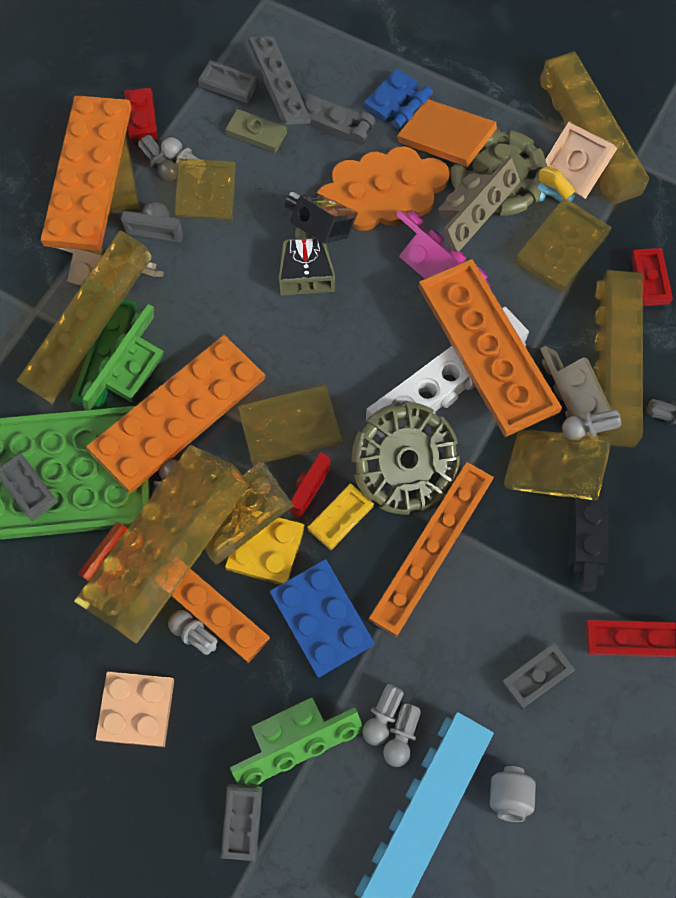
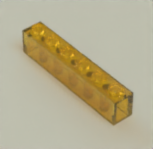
[540,51,650,205]
[17,230,152,404]
[595,270,643,448]

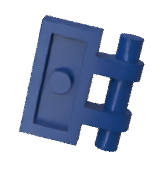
[364,68,433,129]

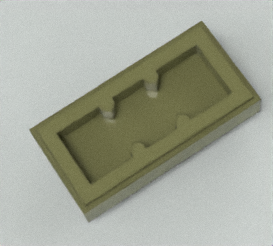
[225,109,287,154]

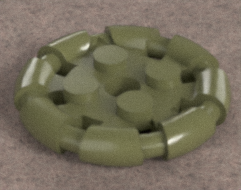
[450,128,547,216]
[351,402,460,515]

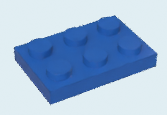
[269,559,375,678]

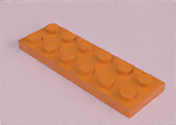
[41,96,131,251]
[419,259,562,437]
[86,335,265,494]

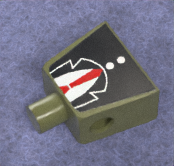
[279,228,335,295]

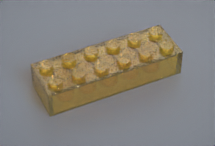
[74,445,250,644]

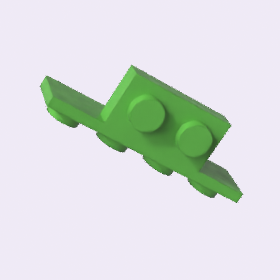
[81,304,164,410]
[230,698,363,786]

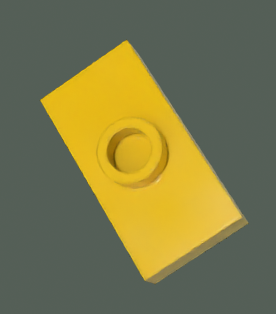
[308,483,374,551]

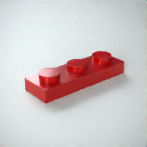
[585,620,676,658]

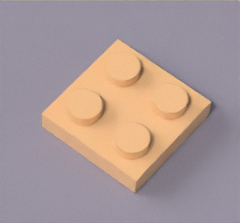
[545,122,617,199]
[96,672,174,747]

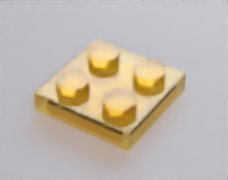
[175,158,236,221]

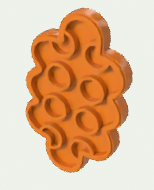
[317,146,450,231]

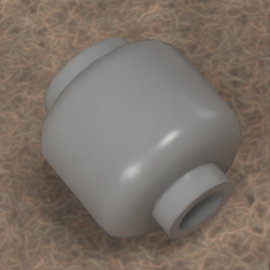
[490,766,536,822]

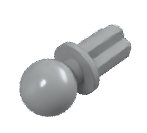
[161,137,207,178]
[562,409,621,441]
[168,610,218,655]
[362,684,403,746]
[383,703,421,767]

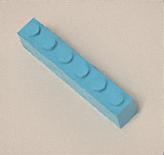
[354,712,494,898]

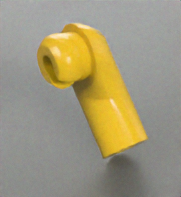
[539,166,576,200]

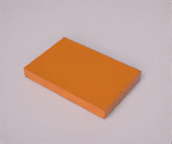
[397,99,497,167]

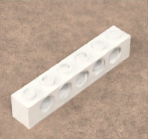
[366,307,529,438]

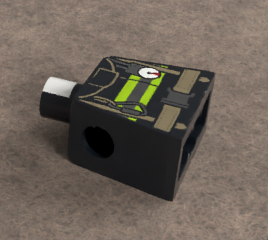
[285,192,358,244]

